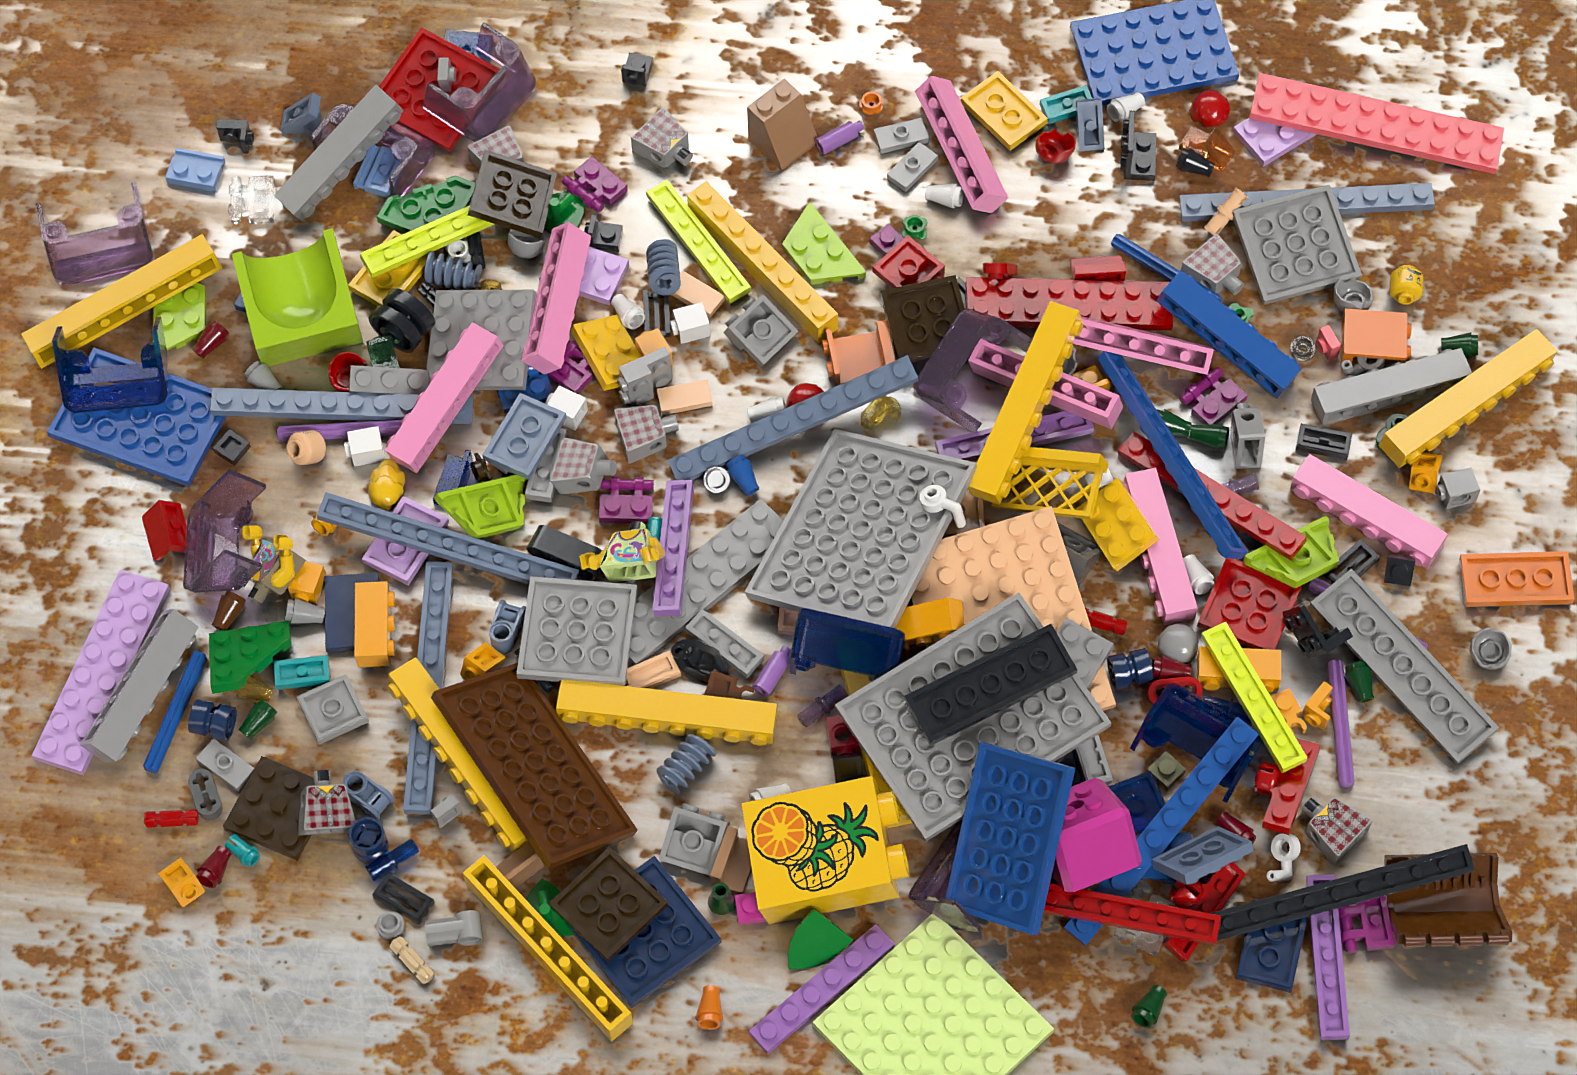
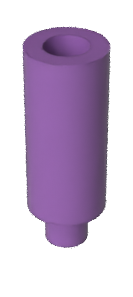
[815,121,864,155]
[752,645,792,697]

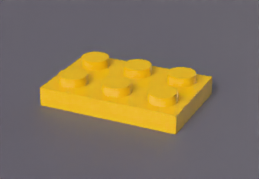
[961,71,1048,151]
[348,230,429,306]
[570,314,641,391]
[1076,477,1160,571]

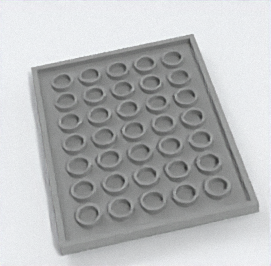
[745,428,977,637]
[835,592,1111,842]

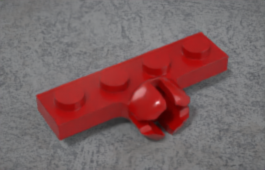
[1254,738,1320,835]
[1162,862,1246,962]

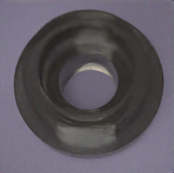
[1290,336,1316,361]

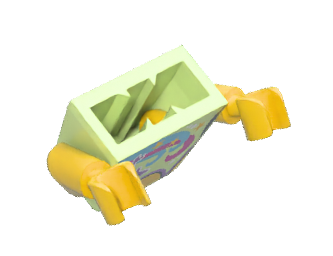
[579,521,665,583]

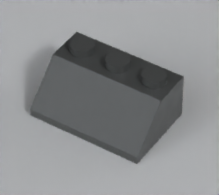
[1057,522,1103,585]

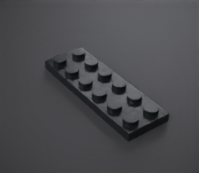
[904,624,1078,746]

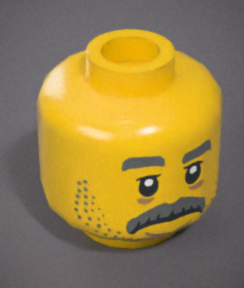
[1389,265,1424,305]

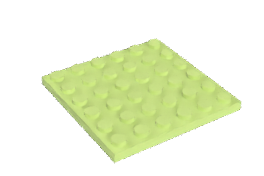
[813,912,1054,1075]

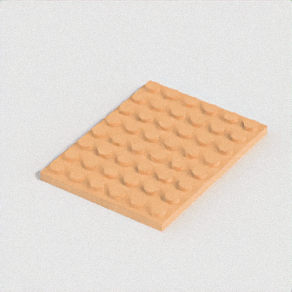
[911,506,1116,711]

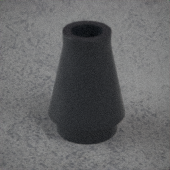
[1176,148,1215,177]

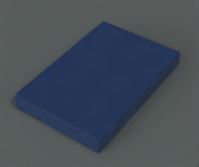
[324,572,379,652]
[1235,899,1308,993]

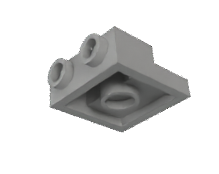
[723,294,798,367]
[617,346,673,407]
[659,803,730,876]

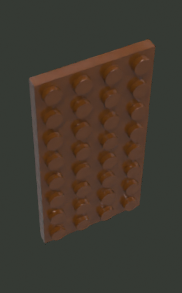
[431,663,638,870]

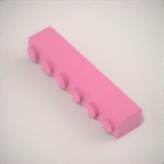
[915,76,1008,213]
[521,222,591,375]
[1072,316,1214,375]
[385,322,503,474]
[968,339,1123,430]
[1290,454,1448,569]
[1124,468,1198,625]

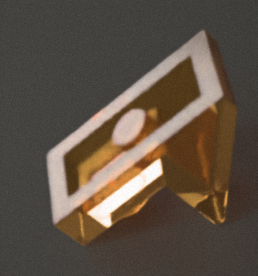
[1179,126,1235,171]

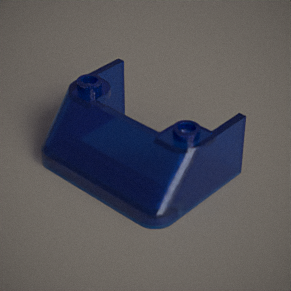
[52,317,168,413]
[789,608,906,682]
[1129,684,1263,803]

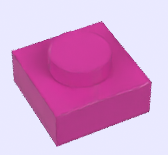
[735,892,766,925]

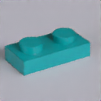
[1039,85,1092,124]
[274,655,331,690]

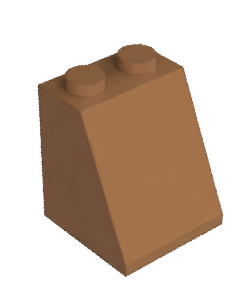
[747,78,818,171]

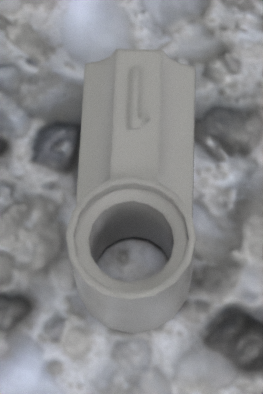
[425,910,483,946]

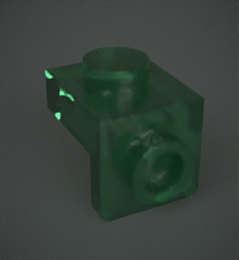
[366,336,399,368]

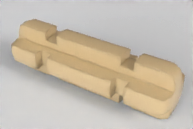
[390,936,435,984]

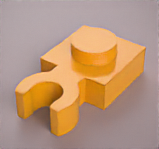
[1271,688,1307,734]

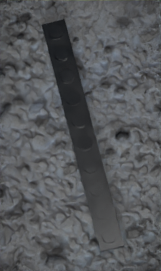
[1203,844,1475,944]

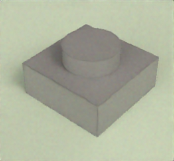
[437,58,456,92]
[430,794,462,828]

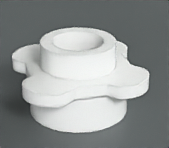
[445,240,471,265]

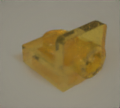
[861,396,901,431]

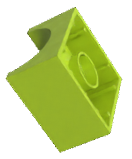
[232,228,363,367]

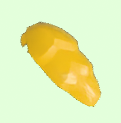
[368,458,405,511]

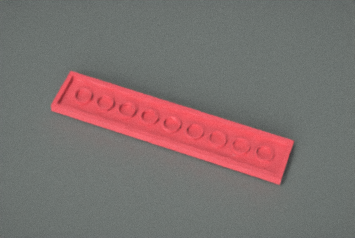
[1249,73,1504,174]

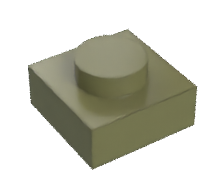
[1146,751,1186,791]

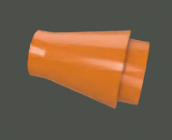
[695,985,723,1030]

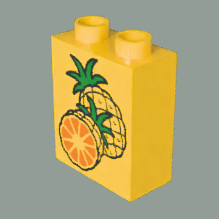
[742,776,910,924]

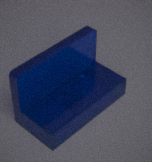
[433,450,473,505]

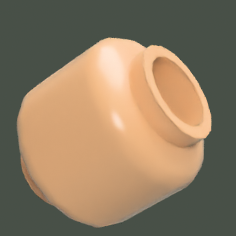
[287,430,326,465]

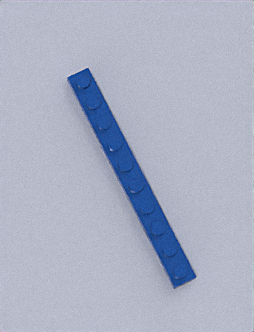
[1098,351,1248,559]
[1064,717,1259,947]

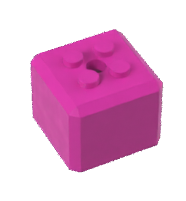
[1052,778,1142,892]

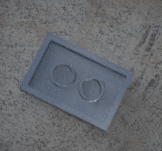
[482,393,567,480]
[1152,826,1253,885]

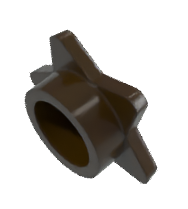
[470,453,492,482]

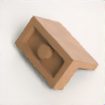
[710,826,752,894]
[496,842,545,889]

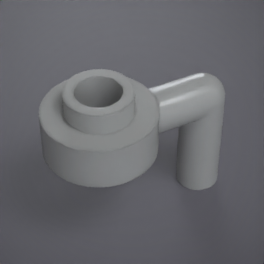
[1341,357,1385,377]

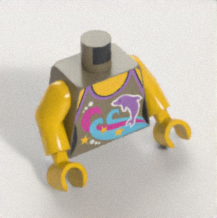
[242,525,306,604]

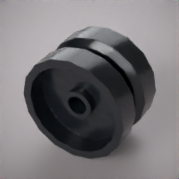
[368,288,435,353]

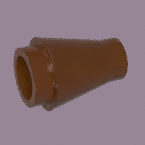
[211,590,246,631]

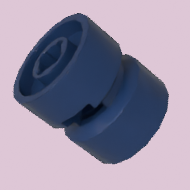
[1107,648,1153,690]
[188,699,237,741]
[348,817,389,865]

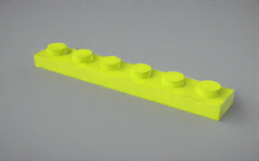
[646,180,751,304]
[360,205,494,278]
[1201,622,1307,773]

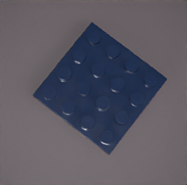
[565,856,722,1008]

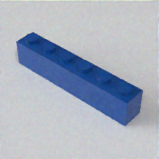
[1156,270,1302,399]

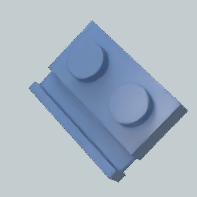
[353,144,406,198]
[165,148,225,192]

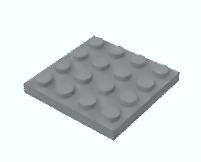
[1233,184,1362,305]
[426,289,537,390]
[517,576,638,686]

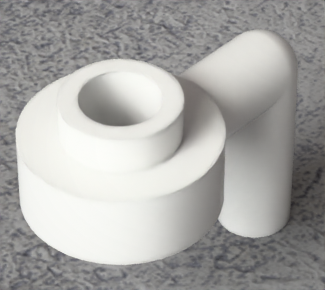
[920,485,966,528]
[1267,834,1301,882]

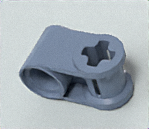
[489,600,526,654]
[342,771,396,820]

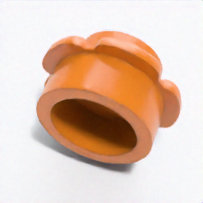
[859,91,884,115]

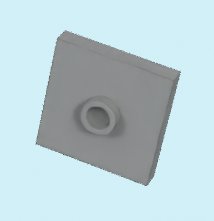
[297,674,369,745]

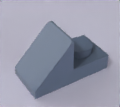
[280,93,322,135]
[1074,98,1105,151]

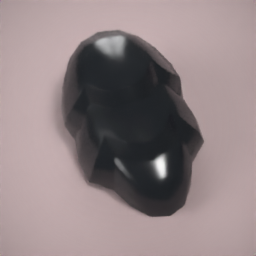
[671,639,729,682]

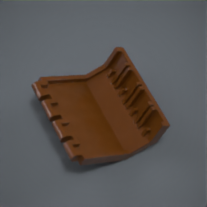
[1384,853,1512,947]

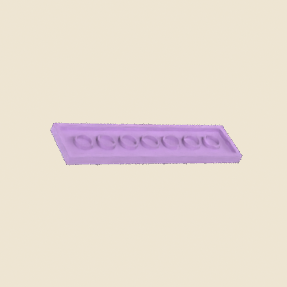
[32,570,170,776]

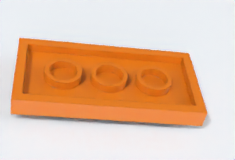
[1459,551,1575,607]

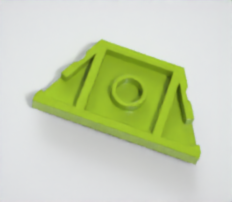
[782,203,866,285]
[153,283,207,359]
[434,475,526,539]
[1243,516,1339,588]

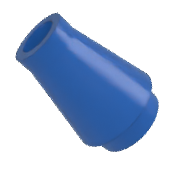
[726,455,759,496]

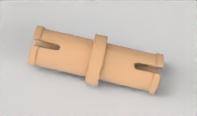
[1204,187,1249,236]

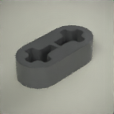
[188,769,223,820]

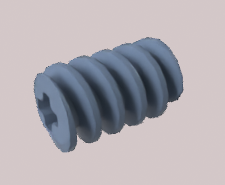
[646,239,681,295]
[425,251,482,290]
[656,734,717,794]

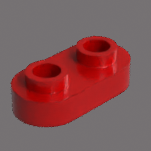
[983,263,1017,279]
[1147,676,1202,707]

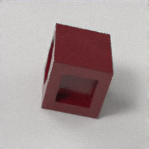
[826,716,858,758]

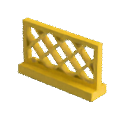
[991,447,1109,519]

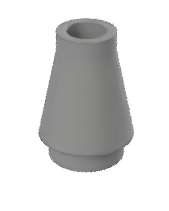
[245,361,283,390]
[284,598,325,624]

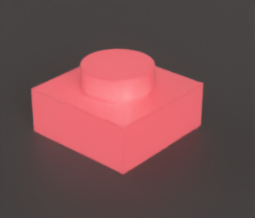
[1316,325,1341,362]

